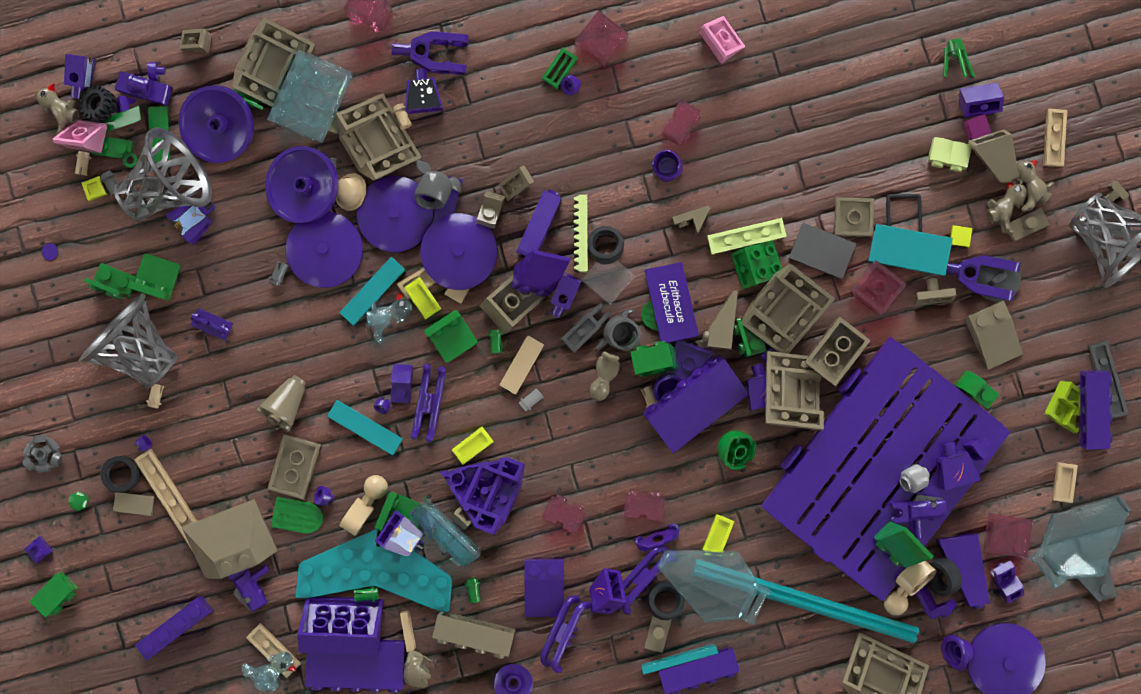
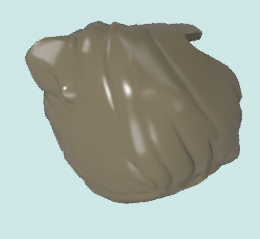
[403,651,433,688]

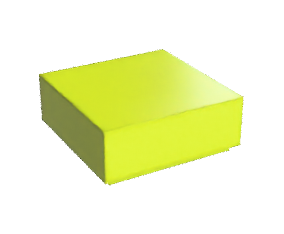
[82,176,107,201]
[950,225,972,248]

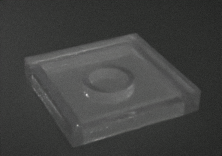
[582,251,635,305]

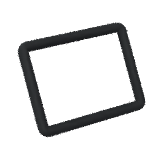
[886,194,922,232]

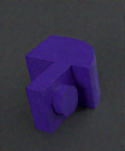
[990,560,1025,604]

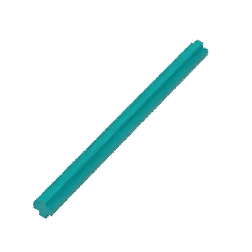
[692,559,919,643]

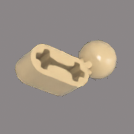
[339,475,388,536]
[883,561,936,615]

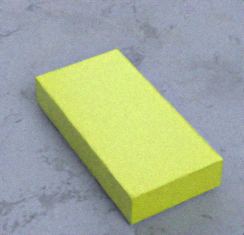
[404,277,441,319]
[452,427,494,465]
[702,514,735,557]

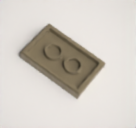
[268,434,321,500]

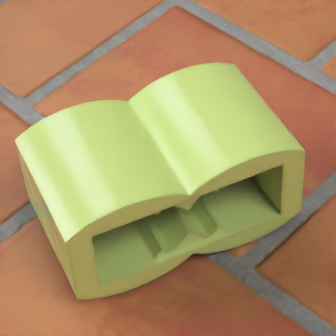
[927,137,972,172]

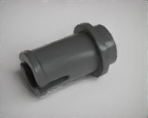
[100,171,118,196]
[269,261,289,287]

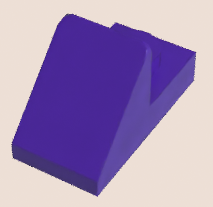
[391,364,413,403]

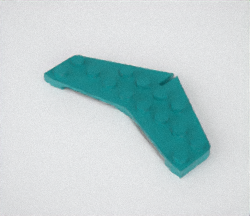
[295,529,452,612]

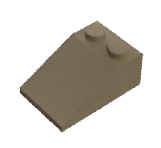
[479,275,545,334]
[702,291,738,351]
[963,301,1023,370]
[804,317,871,386]

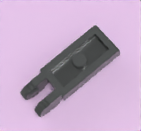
[561,303,611,353]

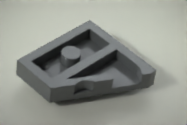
[1069,558,1117,601]

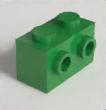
[29,572,79,618]

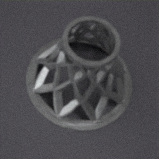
[114,128,212,221]
[1069,193,1141,288]
[79,293,178,389]

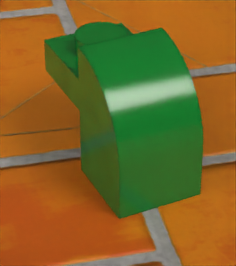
[953,371,1000,409]

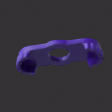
[635,524,679,551]

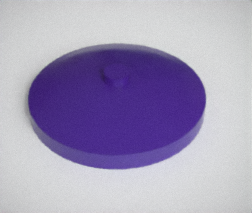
[179,85,254,163]
[265,146,339,223]
[357,176,434,253]
[286,212,363,288]
[420,213,497,290]
[967,623,1046,694]

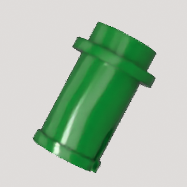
[488,329,503,353]
[465,577,481,603]
[354,586,379,602]

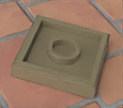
[834,197,874,237]

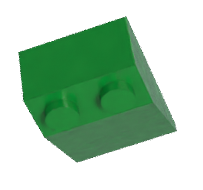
[873,521,934,568]

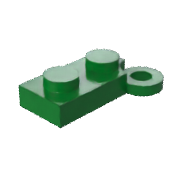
[92,137,139,168]

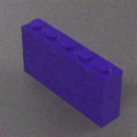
[643,355,749,453]
[305,639,406,693]

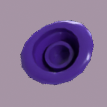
[941,635,974,671]

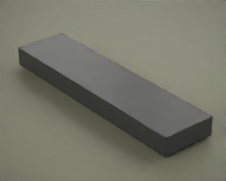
[1087,340,1129,419]

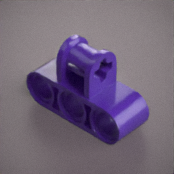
[114,71,173,106]

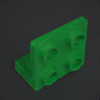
[731,241,782,289]
[127,253,181,301]
[84,263,136,300]
[424,310,478,363]
[733,318,767,358]
[375,491,427,531]

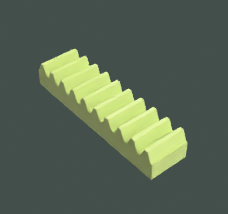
[574,195,588,273]
[707,218,787,255]

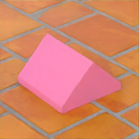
[700,16,745,64]
[52,120,107,153]

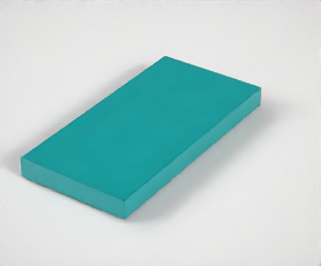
[868,224,953,276]

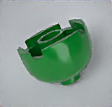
[717,430,756,470]

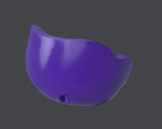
[653,373,682,401]

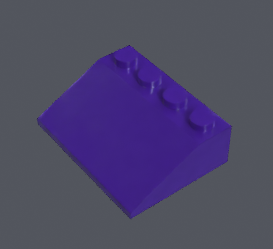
[297,596,384,655]

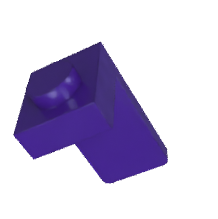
[915,585,957,620]

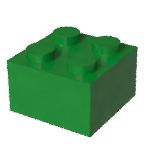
[631,341,679,378]

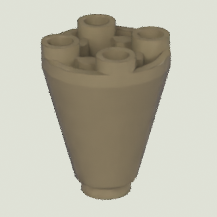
[256,375,306,431]

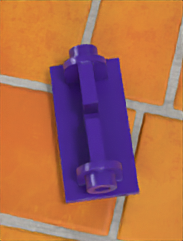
[191,308,233,341]

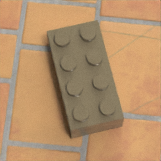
[432,611,515,659]

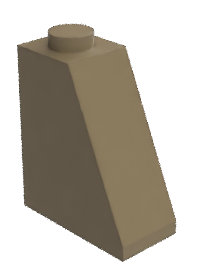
[968,129,1019,183]

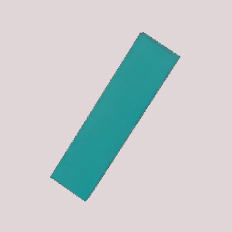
[339,257,406,326]
[327,400,403,455]
[641,644,718,675]

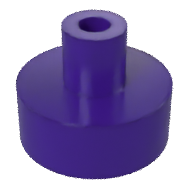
[147,62,166,81]
[561,75,581,95]
[314,486,334,506]

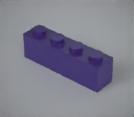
[1080,370,1112,450]
[135,595,214,660]
[658,647,740,694]

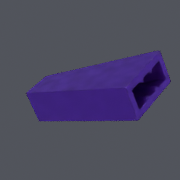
[516,189,562,258]
[936,533,990,609]

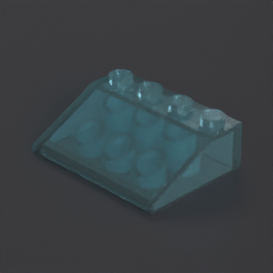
[267,50,354,143]
[408,496,481,568]

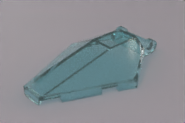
[1029,496,1131,589]
[658,550,772,625]

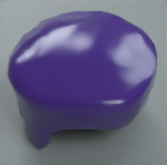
[652,150,683,182]

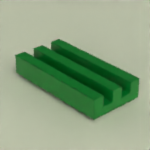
[541,47,578,90]

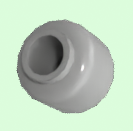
[899,464,930,493]

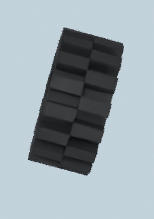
[79,86,117,123]

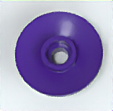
[494,664,533,694]

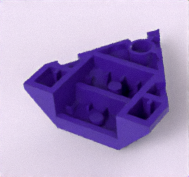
[440,457,525,535]

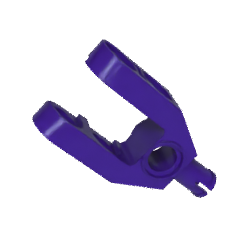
[392,31,469,75]
[946,255,1021,301]

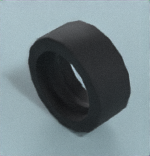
[587,226,624,265]
[100,456,140,492]
[927,557,962,597]
[647,582,685,621]

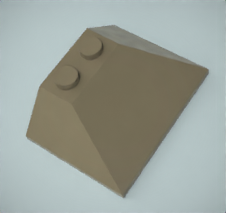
[232,17,315,113]
[335,93,422,181]
[741,264,835,354]
[765,351,824,431]
[182,499,277,579]
[841,632,929,694]

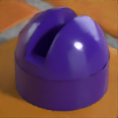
[373,397,390,414]
[135,435,153,452]

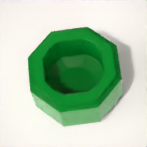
[68,491,90,511]

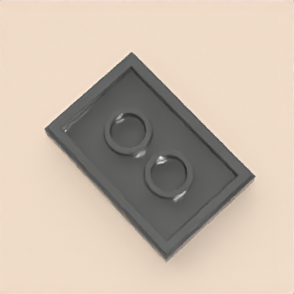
[788,223,856,279]

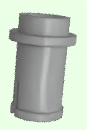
[519,388,544,411]

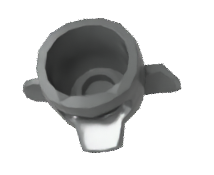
[414,159,461,210]
[595,309,641,351]

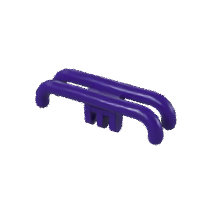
[410,364,446,442]
[622,545,678,615]
[540,595,592,673]

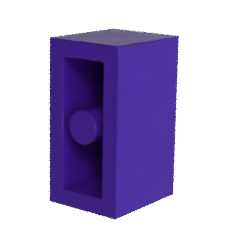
[958,83,1004,118]

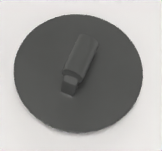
[976,256,1021,302]

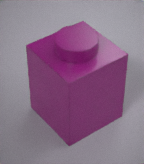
[963,114,991,141]

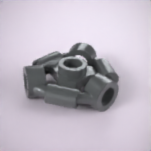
[22,434,63,473]

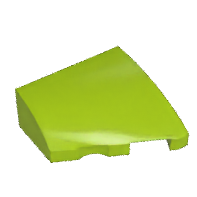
[1044,381,1080,433]

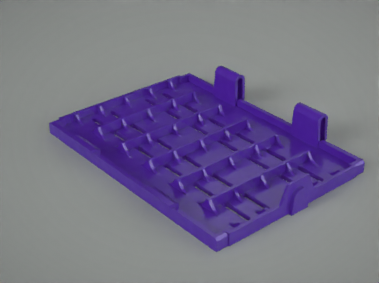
[761,337,1011,601]

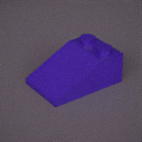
[512,250,570,297]
[524,558,564,617]

